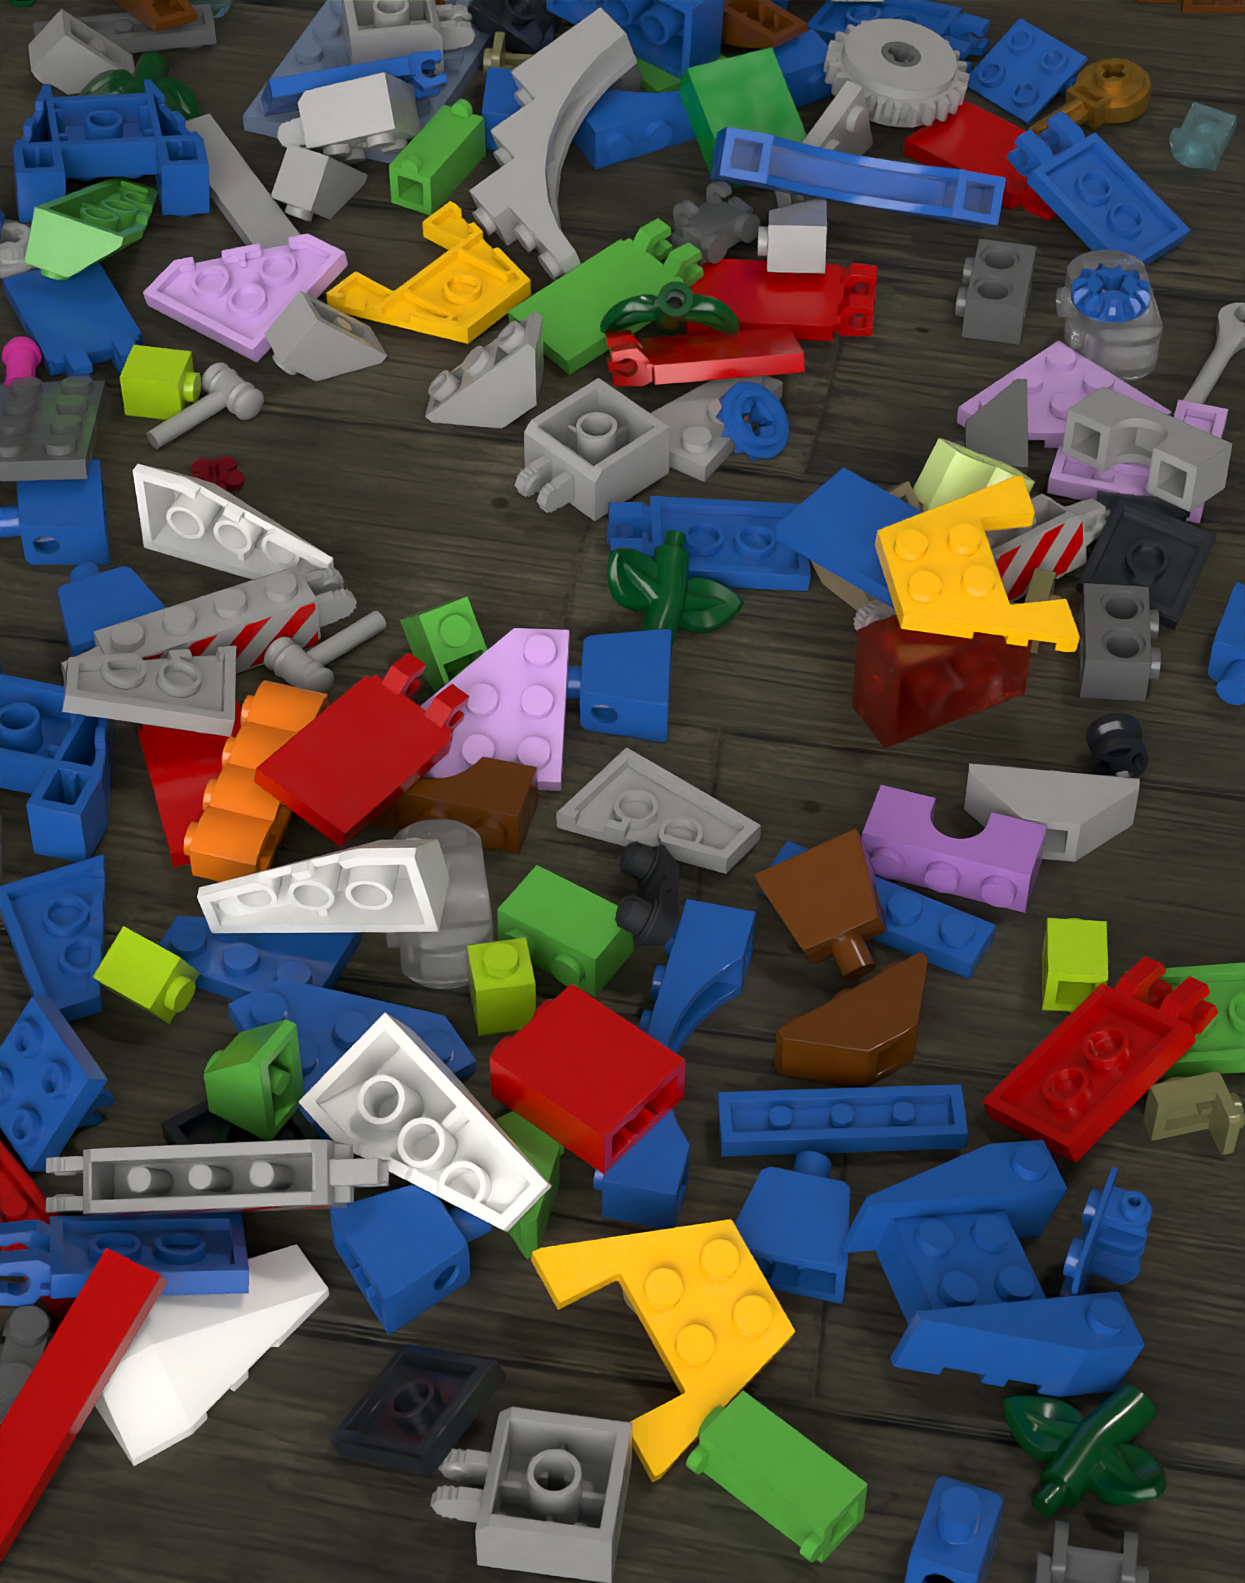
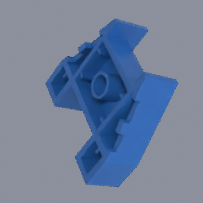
[13,80,210,223]
[0,659,117,862]
[841,1140,1145,1397]

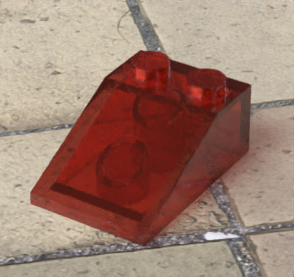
[852,615,1032,748]

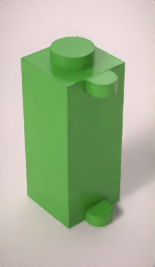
[389,99,486,216]
[686,1391,868,1563]

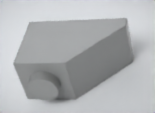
[28,9,135,94]
[271,143,368,222]
[758,198,827,273]
[264,291,387,381]

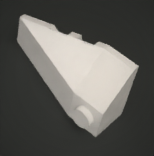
[133,464,334,580]
[95,1244,329,1466]

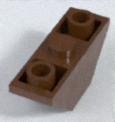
[774,951,928,1088]

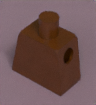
[754,828,887,981]

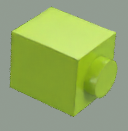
[120,345,201,420]
[1042,918,1108,1012]
[92,926,200,1024]
[467,937,536,1036]

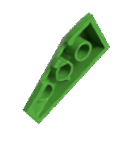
[24,176,158,280]

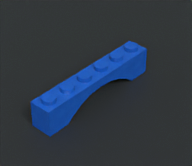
[572,29,836,169]
[709,127,1006,229]
[593,899,756,1229]

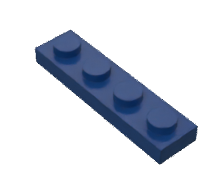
[761,841,996,979]
[717,1084,968,1157]

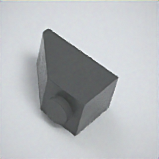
[954,379,1028,476]

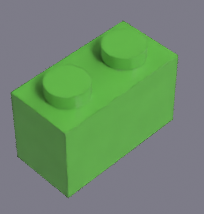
[497,865,634,997]

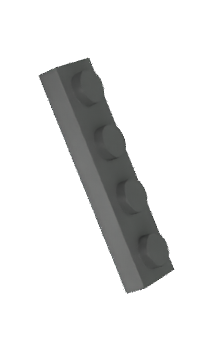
[33,4,217,53]

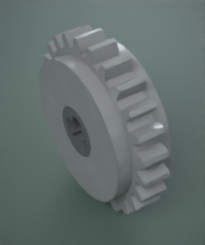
[823,19,970,128]

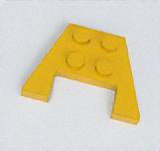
[326,201,531,344]
[875,476,1080,652]
[531,1219,795,1482]

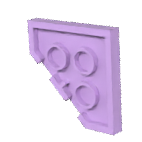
[143,233,348,362]
[957,340,1172,448]
[420,628,570,791]

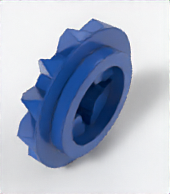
[1071,263,1151,323]
[715,382,789,462]

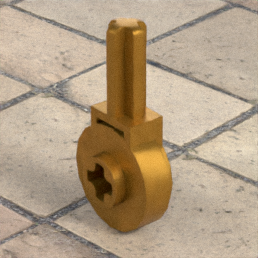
[1028,58,1151,137]

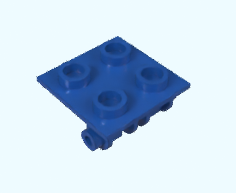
[967,18,1088,126]
[1059,1167,1152,1297]

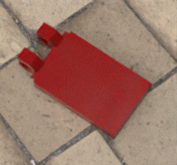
[904,100,1057,221]
[687,259,877,341]
[605,326,805,386]
[254,652,470,848]
[138,702,284,867]
[982,956,1218,1163]

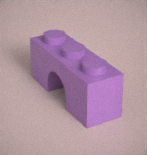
[862,785,1047,913]

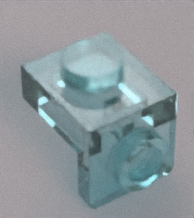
[1169,102,1237,171]

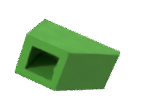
[400,597,487,693]

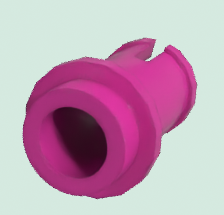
[2,336,42,386]

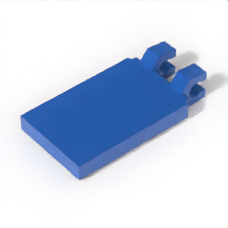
[807,0,990,74]
[261,50,447,117]
[1006,110,1191,272]
[2,263,144,381]
[776,467,998,609]
[606,496,811,591]
[0,1213,249,1307]

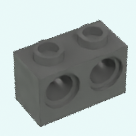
[955,239,1037,345]
[1078,583,1161,701]

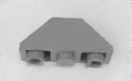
[425,311,544,429]
[964,763,1140,862]

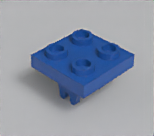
[0,997,115,1172]

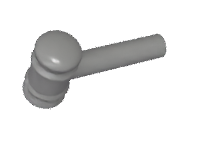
[146,362,264,450]
[264,611,386,694]

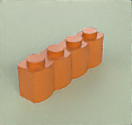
[184,680,329,882]

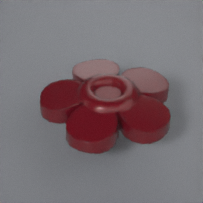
[189,456,245,491]

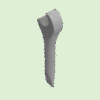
[1183,303,1245,404]

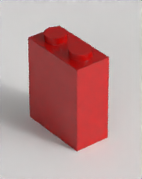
[489,983,685,1174]

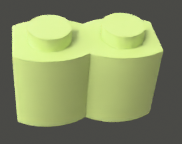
[913,438,1035,512]

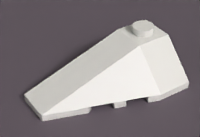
[197,838,450,933]
[299,1013,551,1232]

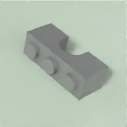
[1062,387,1232,512]

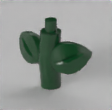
[79,52,200,121]
[600,281,740,335]
[607,530,744,654]
[1002,1385,1167,1518]

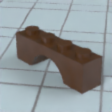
[370,756,538,854]

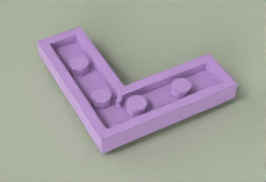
[1047,400,1228,524]

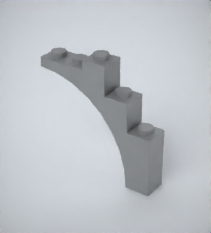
[469,7,637,281]

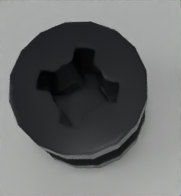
[1086,713,1149,778]

